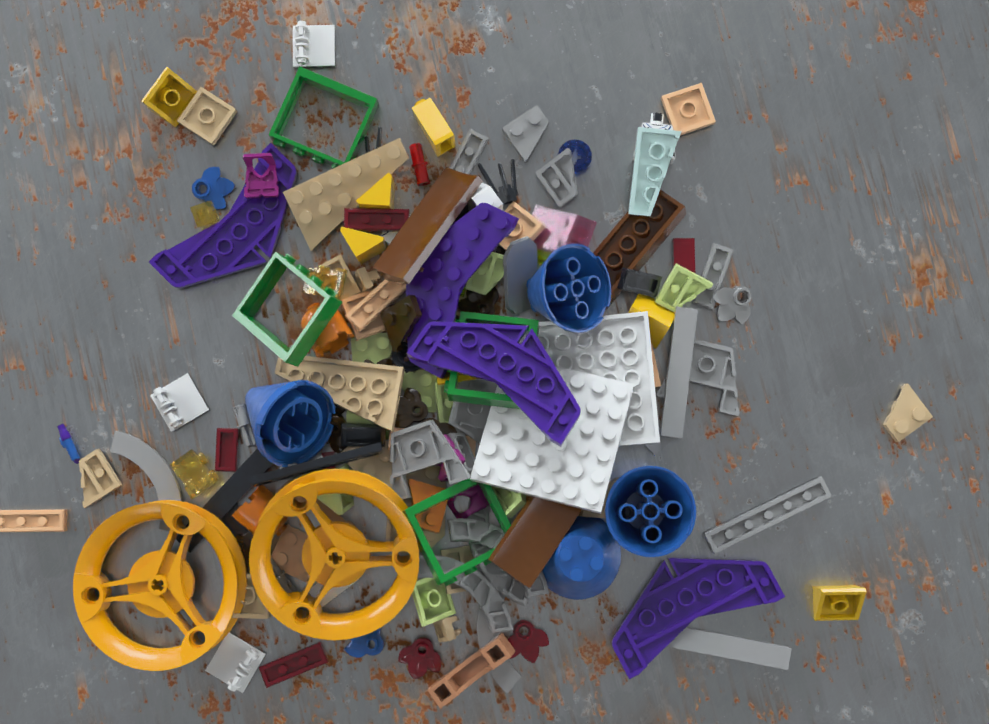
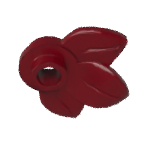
[508,620,549,663]
[398,637,442,679]

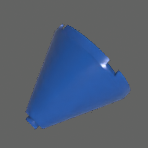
[245,380,335,467]

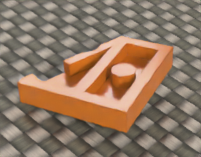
[408,479,448,534]

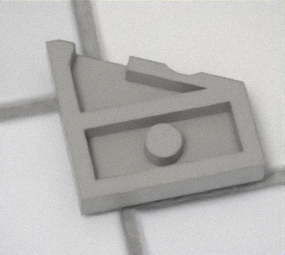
[502,105,549,163]
[535,148,578,207]

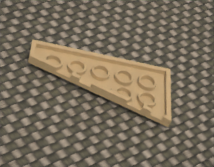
[283,138,409,251]
[275,356,405,432]

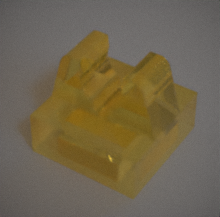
[190,200,219,228]

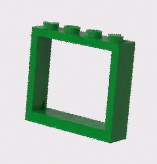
[269,66,379,169]
[232,252,342,367]
[444,311,539,409]
[403,479,511,586]

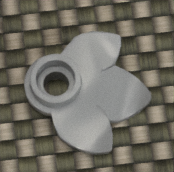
[712,286,751,324]

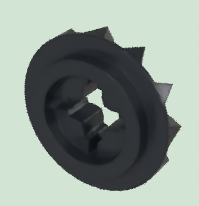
[390,342,421,373]

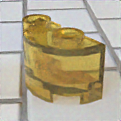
[302,265,348,299]
[170,449,219,500]

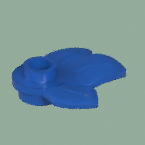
[192,167,235,209]
[345,628,384,658]

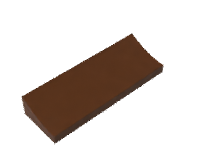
[373,167,483,284]
[593,189,686,311]
[488,496,582,588]

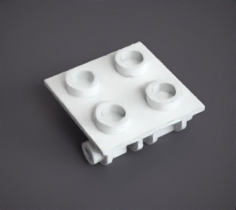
[293,21,335,67]
[150,373,209,432]
[205,632,266,693]

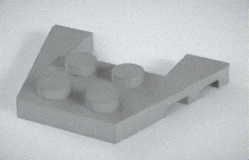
[656,339,739,416]
[448,379,497,444]
[390,420,471,500]

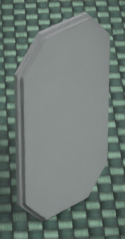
[503,236,538,315]

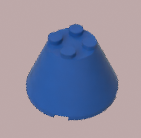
[526,244,611,333]
[605,466,696,557]
[542,516,621,600]

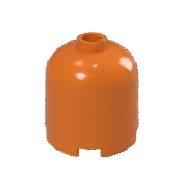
[301,302,354,358]
[232,485,288,537]

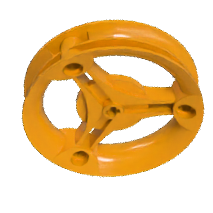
[249,469,419,640]
[73,500,247,671]

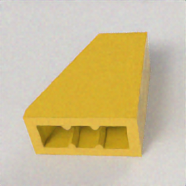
[412,98,456,157]

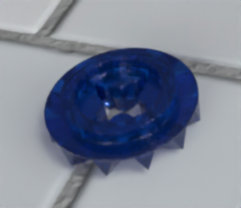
[558,139,592,173]

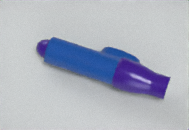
[57,424,80,464]

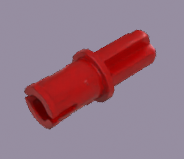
[409,143,430,186]

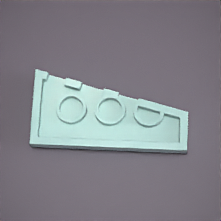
[628,127,682,216]

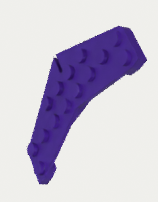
[149,143,297,289]
[406,203,519,378]
[407,321,581,447]
[612,558,785,679]

